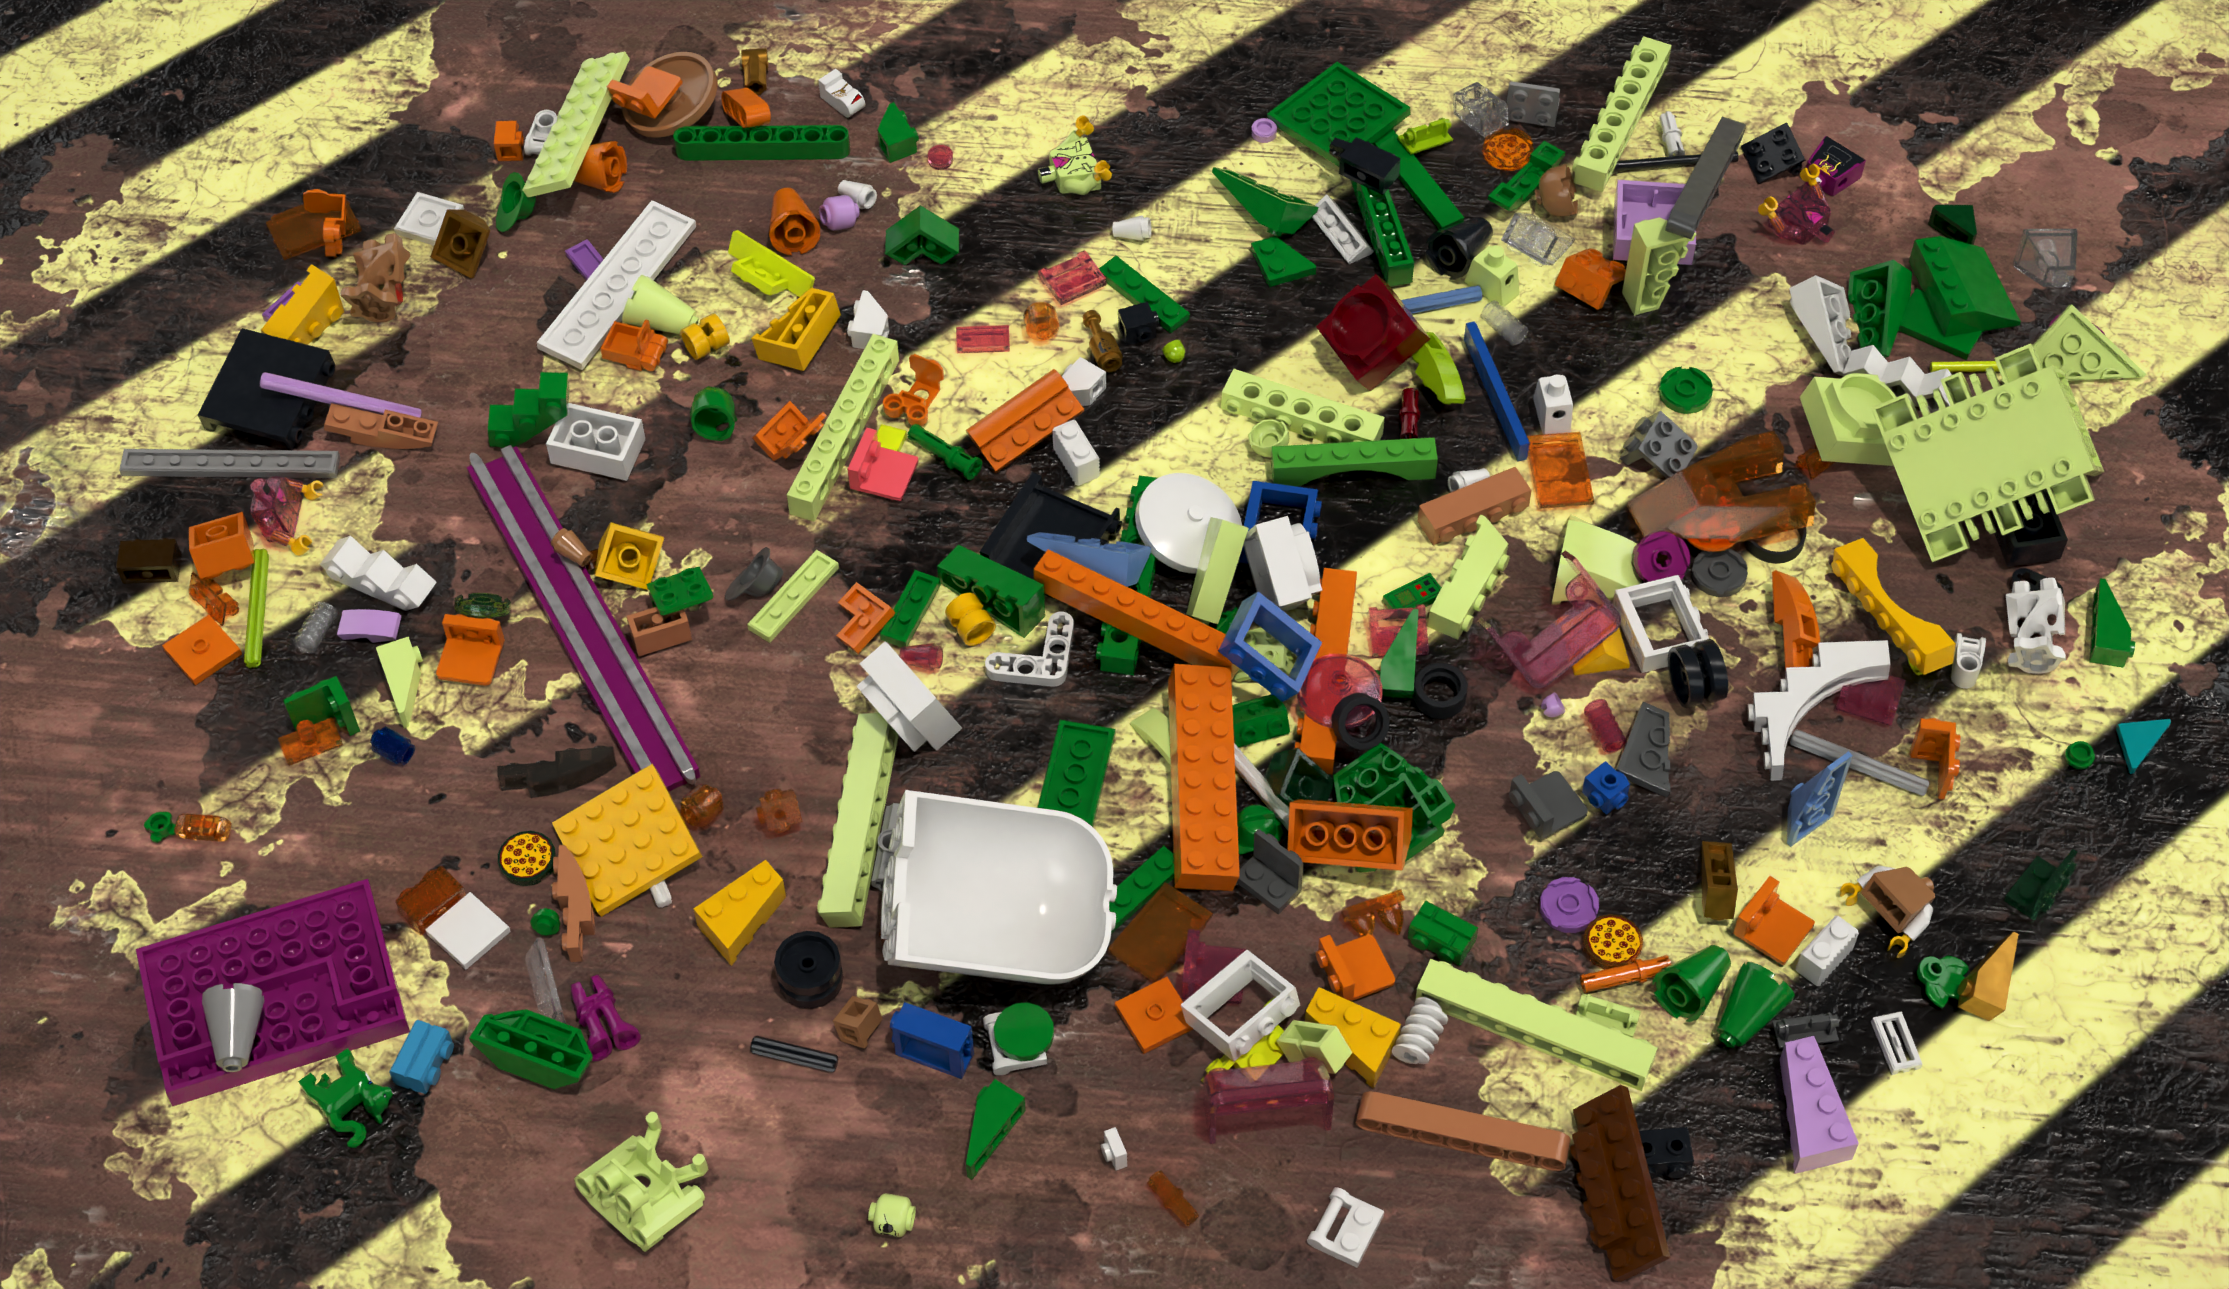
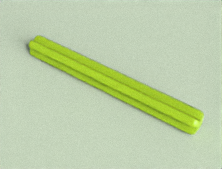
[244,549,269,668]

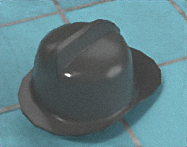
[725,547,783,601]

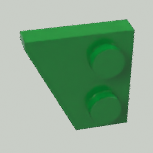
[1251,236,1316,287]

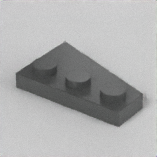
[1616,702,1670,797]

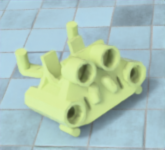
[574,1112,708,1252]

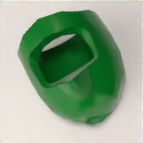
[689,386,738,441]

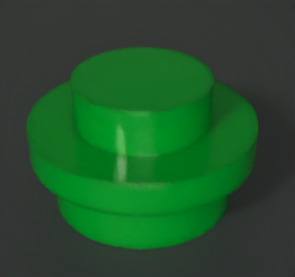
[2065,741,2095,769]
[530,908,561,936]

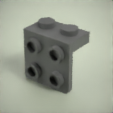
[1619,411,1698,483]
[1509,771,1588,840]

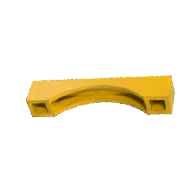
[1831,538,1956,675]

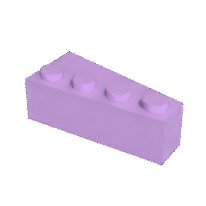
[1780,1036,1859,1174]

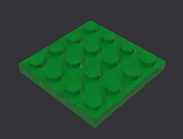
[1267,62,1411,167]

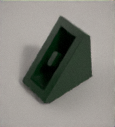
[1928,205,1977,245]

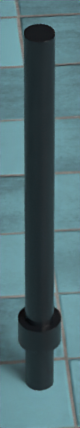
[1612,151,1739,174]

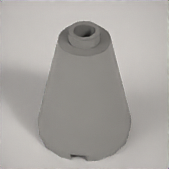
[202,983,264,1072]

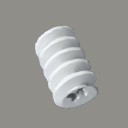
[1392,997,1448,1064]

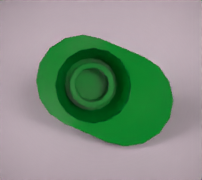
[496,172,536,232]
[1237,805,1283,855]

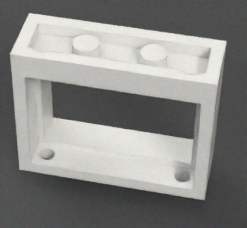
[1612,575,1709,673]
[1181,950,1300,1061]

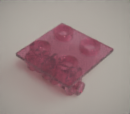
[1836,675,1906,726]

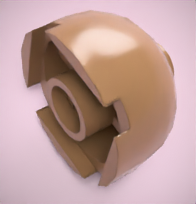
[1535,164,1579,217]

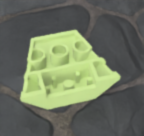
[1551,514,1642,605]

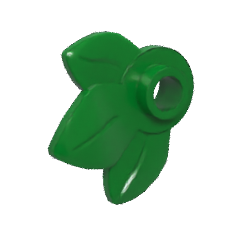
[1917,956,1969,1008]

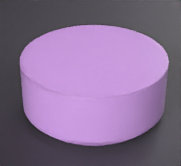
[1252,118,1277,143]

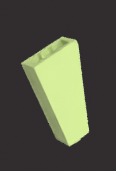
[1186,517,1249,626]

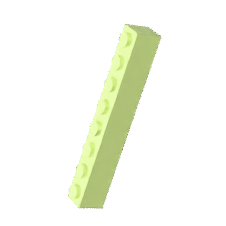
[817,713,899,928]
[1415,959,1658,1091]

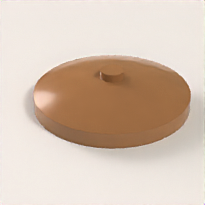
[622,52,718,138]

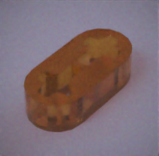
[174,814,232,842]

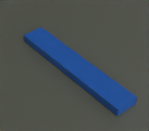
[1464,321,1530,462]

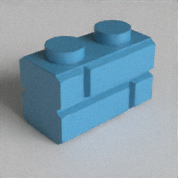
[389,1020,454,1094]

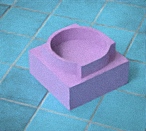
[1613,180,1696,265]

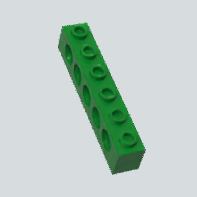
[1350,180,1414,287]

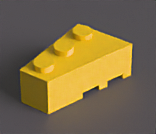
[1305,987,1401,1089]

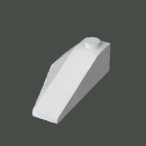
[1789,275,1851,377]

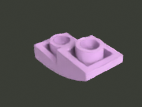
[337,609,401,643]

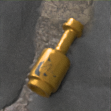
[1083,310,1123,372]

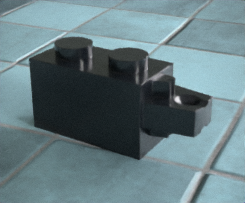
[1329,137,1401,195]

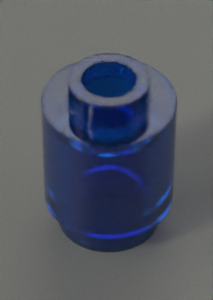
[370,726,415,765]

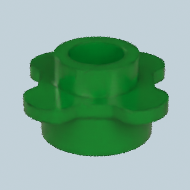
[144,812,178,843]

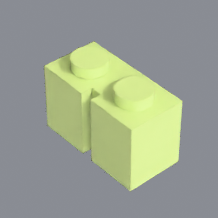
[1277,1020,1353,1074]

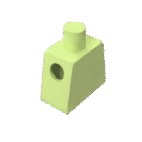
[1465,245,1519,309]

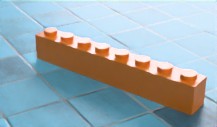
[1034,549,1240,681]
[1294,568,1357,775]

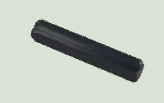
[750,1036,838,1072]

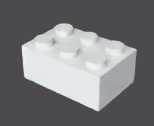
[546,403,646,481]

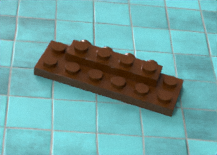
[1570,1085,1671,1282]

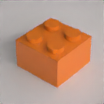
[189,512,255,579]

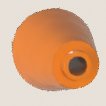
[574,141,627,193]
[769,188,820,255]

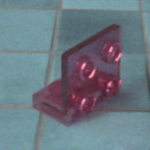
[1182,929,1246,1004]

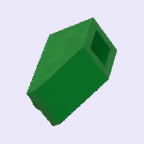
[877,102,919,163]

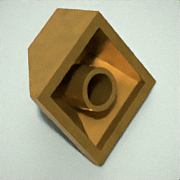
[430,209,491,278]

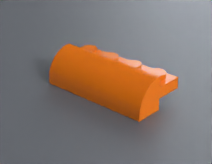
[965,369,1084,473]

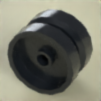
[1668,639,1728,708]
[774,931,843,1009]

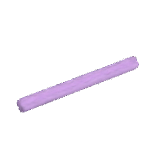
[260,372,422,418]

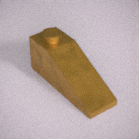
[1701,841,1738,920]
[1958,932,2019,1021]

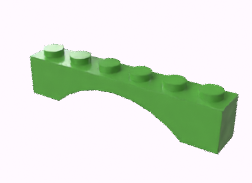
[1271,437,1438,487]

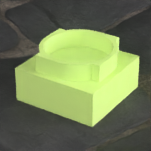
[1800,373,1896,466]

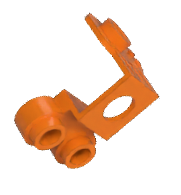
[303,189,347,257]
[883,354,944,427]

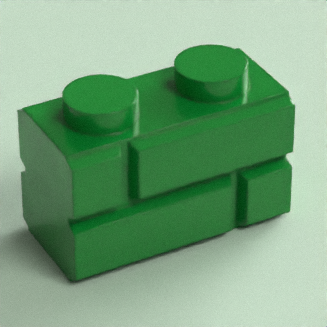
[1407,901,1478,966]

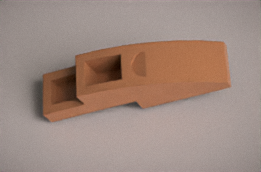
[324,403,438,449]
[552,845,595,962]

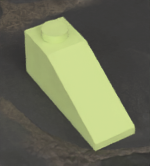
[376,637,423,728]

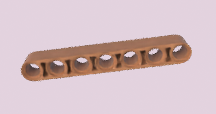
[1356,1091,1571,1171]

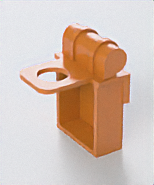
[601,320,668,371]

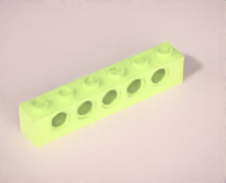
[1221,369,1385,443]

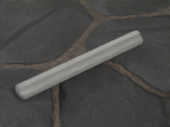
[1790,729,1930,796]

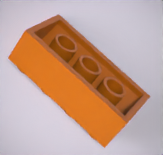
[1288,799,1413,871]

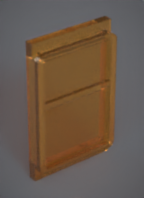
[266,193,362,260]
[1527,432,1594,509]
[1108,882,1213,982]

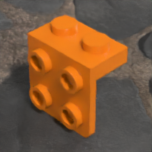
[606,66,682,119]
[1554,248,1626,310]
[752,401,827,461]
[436,614,505,686]
[1910,718,1961,799]
[1316,935,1395,1001]

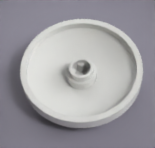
[1135,473,1242,574]

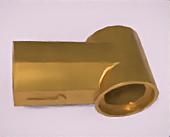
[741,48,768,95]

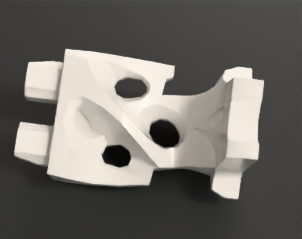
[2006,578,2066,674]

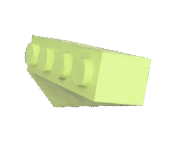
[1622,217,1696,315]
[1428,514,1510,640]

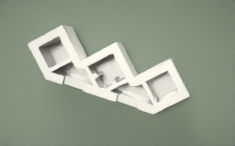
[1843,345,1952,413]
[320,536,437,611]

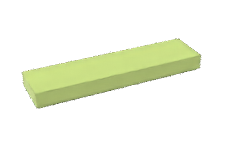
[747,550,839,643]

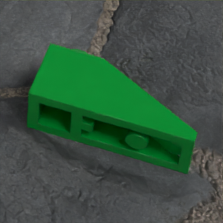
[2089,578,2135,668]
[1373,609,1419,698]
[966,1079,1026,1180]

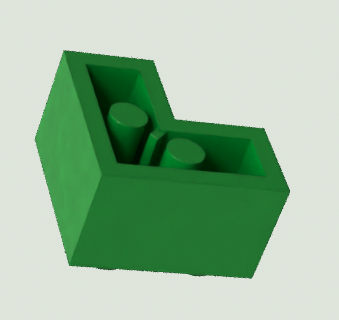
[885,205,959,265]

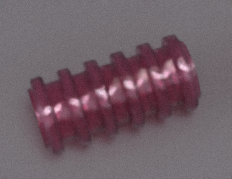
[1584,699,1626,753]

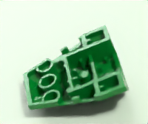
[1333,743,1456,873]

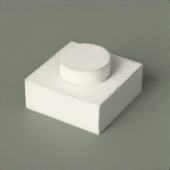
[1101,1127,1127,1171]

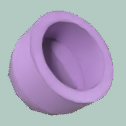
[1541,692,1565,718]

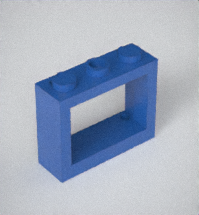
[1239,481,1322,564]
[1218,591,1322,702]

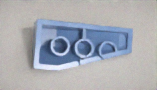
[1027,532,1151,587]

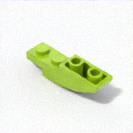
[1412,332,1466,405]

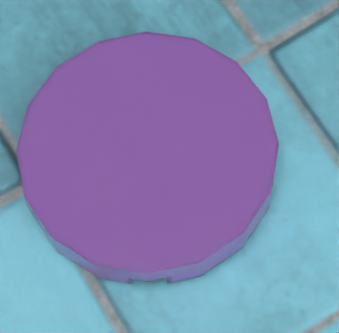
[1540,877,1599,933]

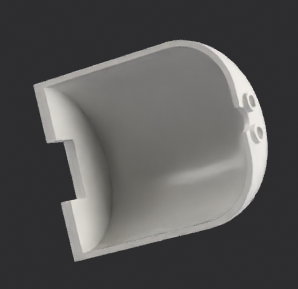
[881,790,1117,984]

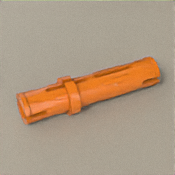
[1580,955,1671,994]

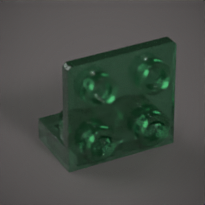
[2004,849,2078,920]

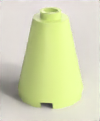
[622,275,699,334]

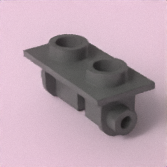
[1772,1012,1839,1049]

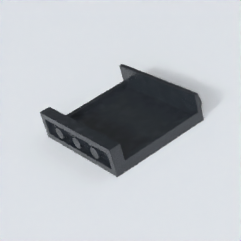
[198,328,335,450]
[980,472,1122,605]

